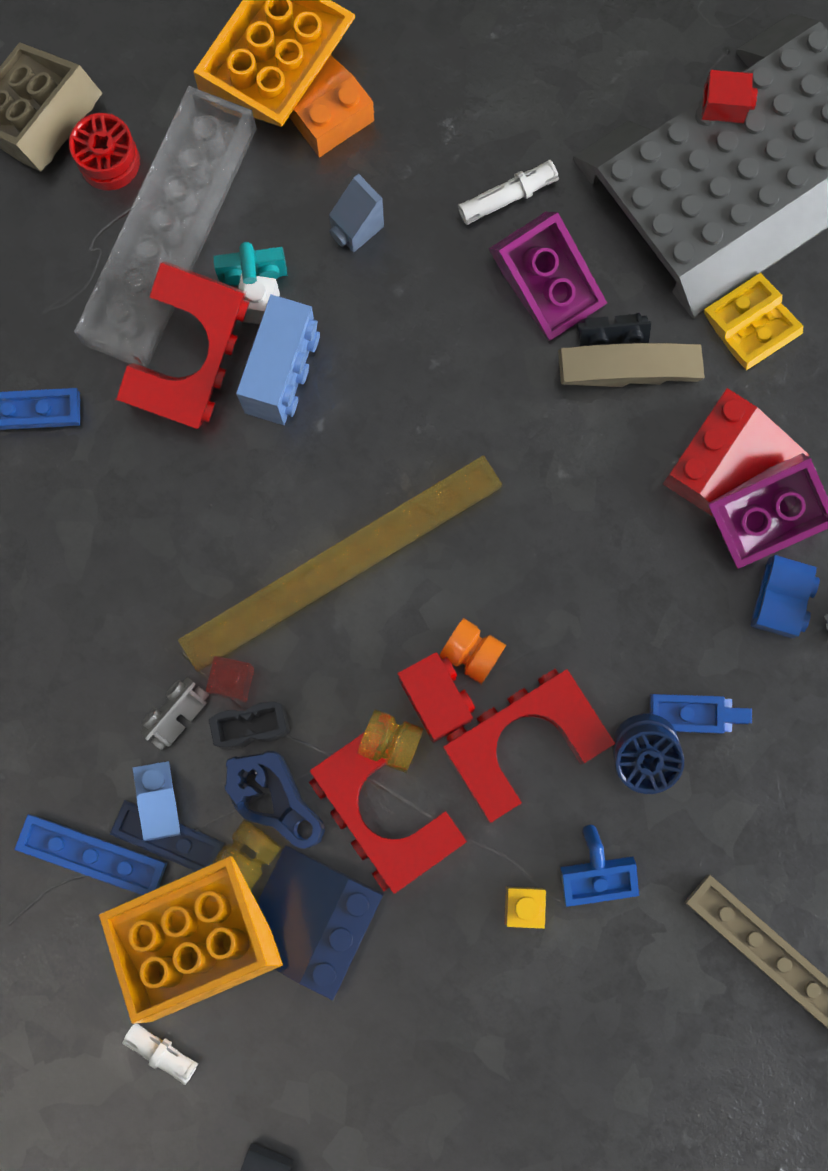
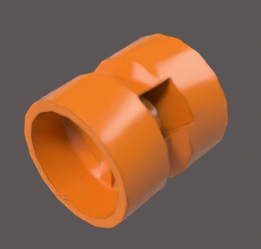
[439,618,507,685]

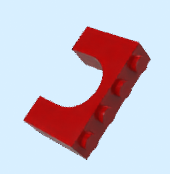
[116,261,250,429]
[443,668,615,823]
[309,720,467,894]

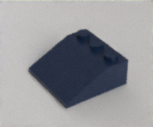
[257,845,384,1000]

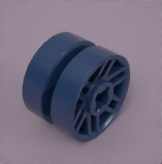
[612,714,684,794]

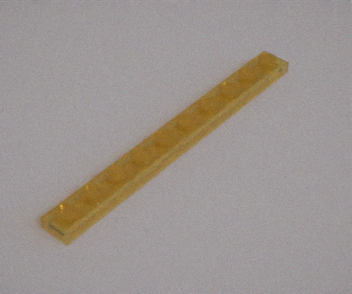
[178,455,502,672]

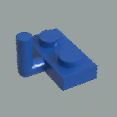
[560,825,639,907]

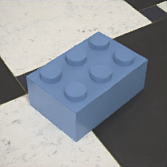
[236,294,320,425]

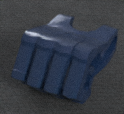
[224,751,325,849]

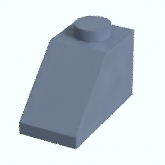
[329,173,384,253]

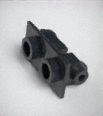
[577,313,652,347]

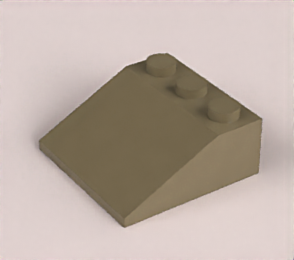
[0,42,103,172]

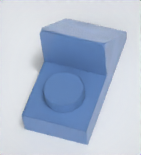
[132,761,181,842]

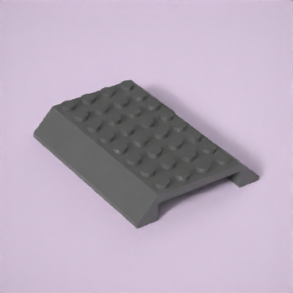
[573,14,828,319]

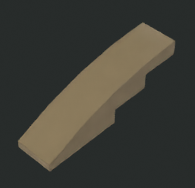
[558,343,705,387]

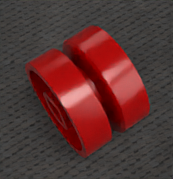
[69,113,140,191]

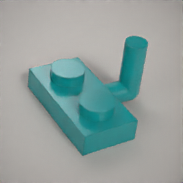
[213,242,288,285]

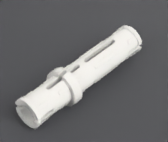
[458,160,559,225]

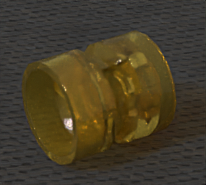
[357,709,424,773]
[212,819,282,890]

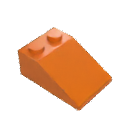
[289,54,374,158]

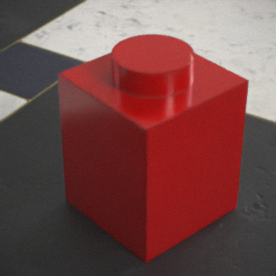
[701,70,758,123]

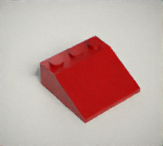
[663,388,809,517]

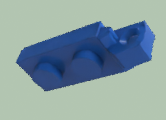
[649,694,752,734]

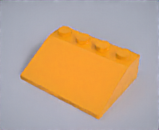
[194,0,355,127]
[99,856,283,1024]

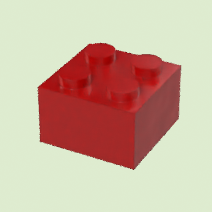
[397,652,475,743]

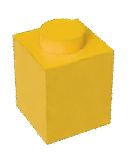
[505,886,546,929]

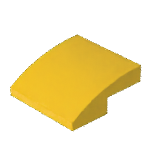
[704,272,804,371]

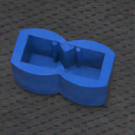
[751,555,820,638]

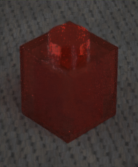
[206,656,254,703]

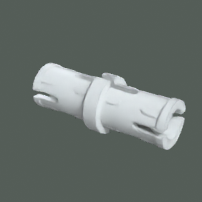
[122,1023,198,1085]

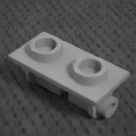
[140,676,209,750]

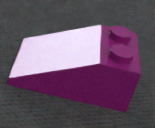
[489,211,607,341]
[708,453,828,569]

